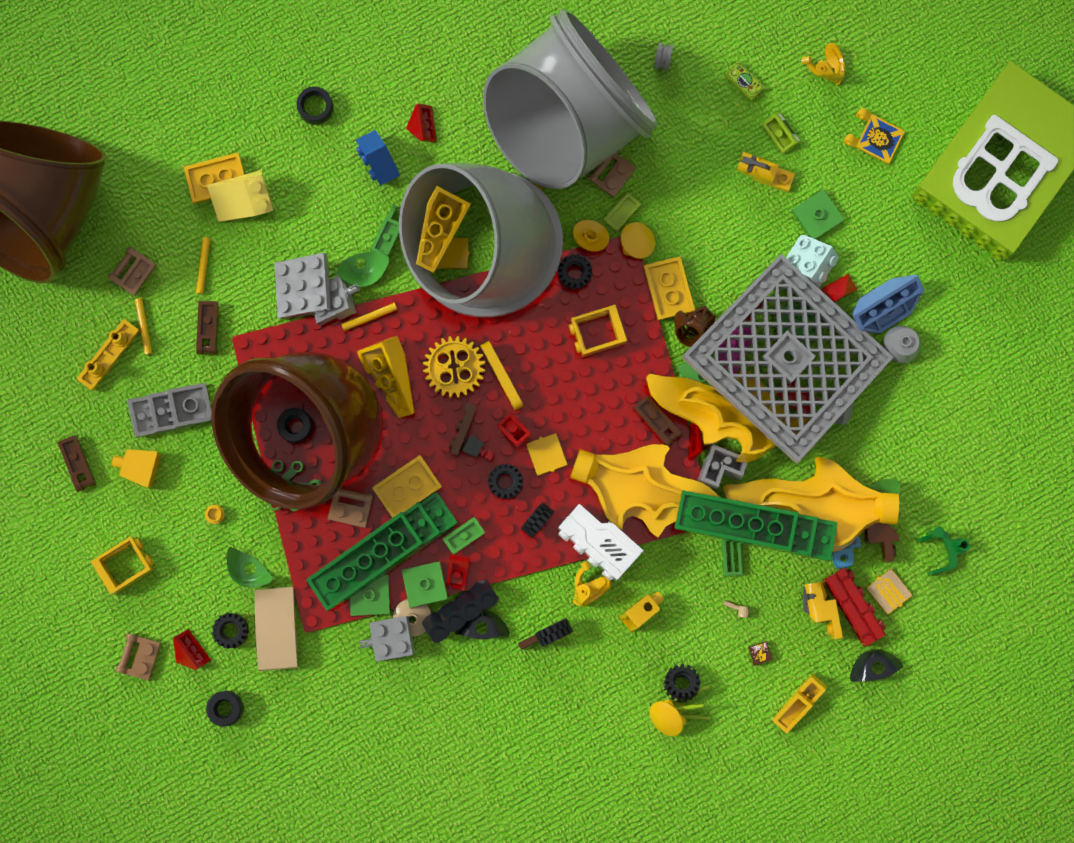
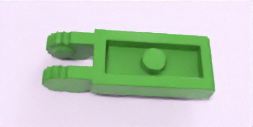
[370,205,399,257]

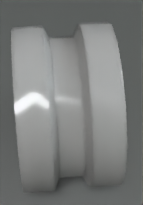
[653,42,674,71]

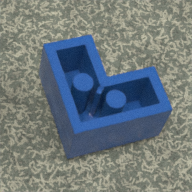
[356,130,400,186]

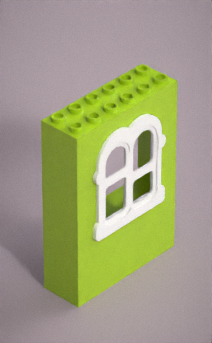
[911,61,1074,261]

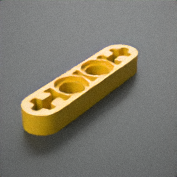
[480,341,523,411]

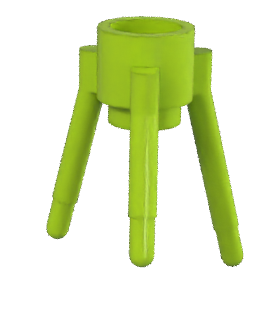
[671,685,711,720]

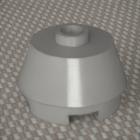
[883,325,921,363]

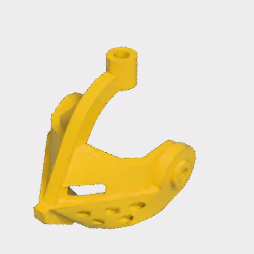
[802,43,845,85]
[573,561,611,607]

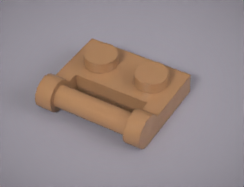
[587,152,636,199]
[107,247,157,296]
[328,487,374,528]
[115,633,161,681]

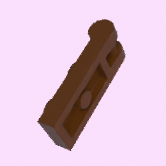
[196,301,219,355]
[633,395,683,448]
[449,403,476,457]
[57,435,96,492]

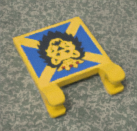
[843,108,905,164]

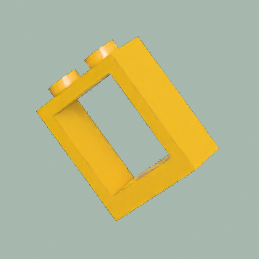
[569,305,627,357]
[91,536,155,595]

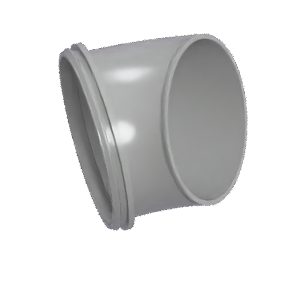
[483,9,658,189]
[399,163,563,317]

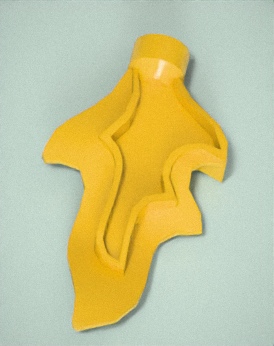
[646,369,810,463]
[570,444,721,537]
[723,457,899,552]

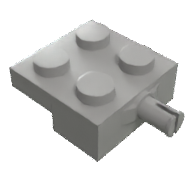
[314,276,360,326]
[360,616,415,661]

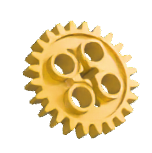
[423,336,485,399]

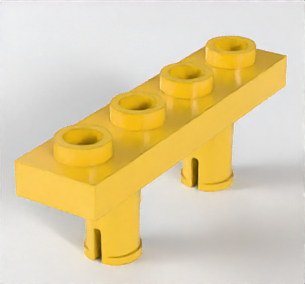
[77,319,140,391]

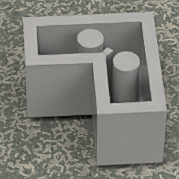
[697,445,747,491]

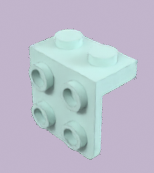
[786,235,839,288]

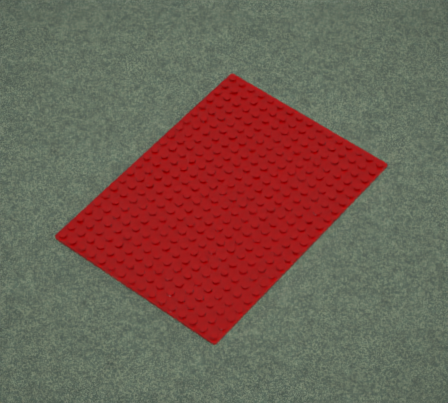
[232,236,701,632]

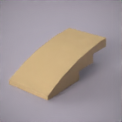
[255,587,298,671]

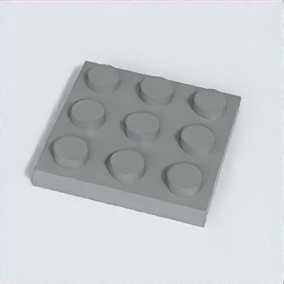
[275,253,331,319]

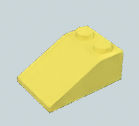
[207,170,273,222]

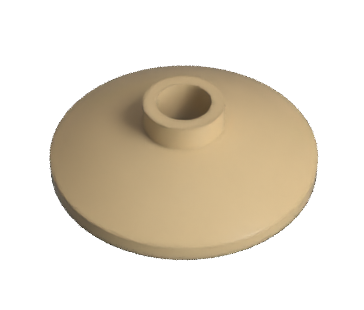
[393,599,431,637]

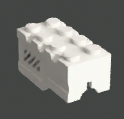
[558,504,643,581]

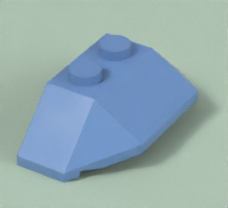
[853,275,924,333]

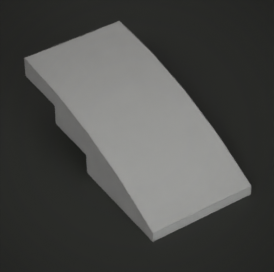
[127,383,212,438]

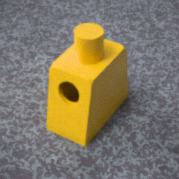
[112,449,161,489]
[619,592,664,632]

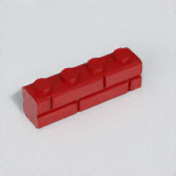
[823,567,886,647]

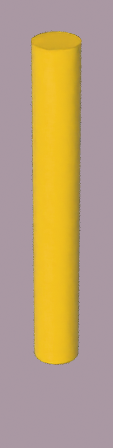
[196,237,210,294]
[135,298,153,355]
[341,303,397,331]

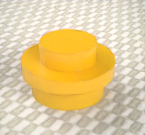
[205,505,225,524]

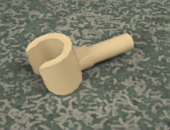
[723,600,749,618]

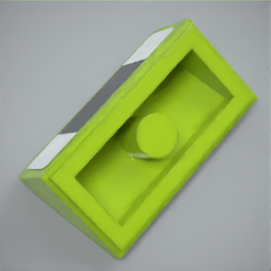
[762,112,801,154]

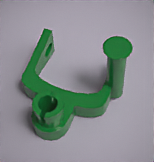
[916,527,971,576]

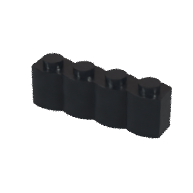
[422,579,499,643]

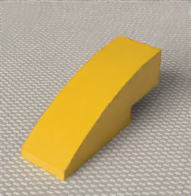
[772,673,827,733]

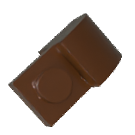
[864,523,900,562]

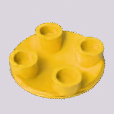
[621,222,655,259]
[649,699,686,736]

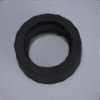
[296,86,333,125]

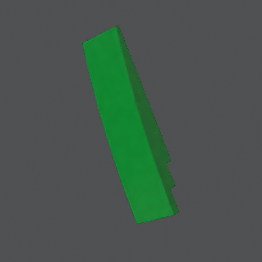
[675,490,838,562]
[306,492,459,612]

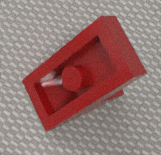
[496,413,532,448]
[446,554,470,591]

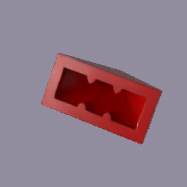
[406,104,437,143]
[820,273,858,303]
[689,422,710,460]
[173,629,211,670]

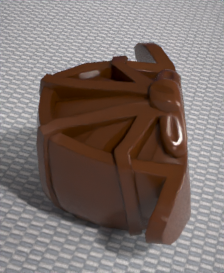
[674,306,716,347]

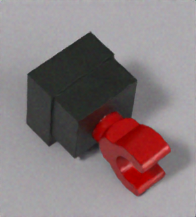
[461,435,495,461]

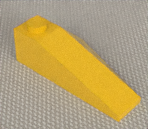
[416,186,471,273]
[357,336,414,418]

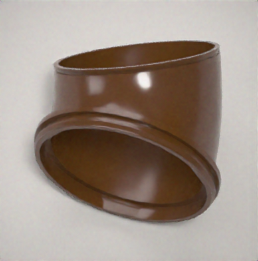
[0,120,106,283]
[211,352,383,509]

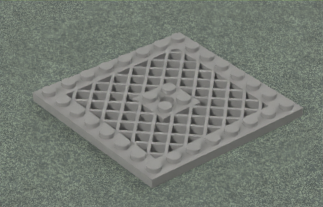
[682,254,893,464]

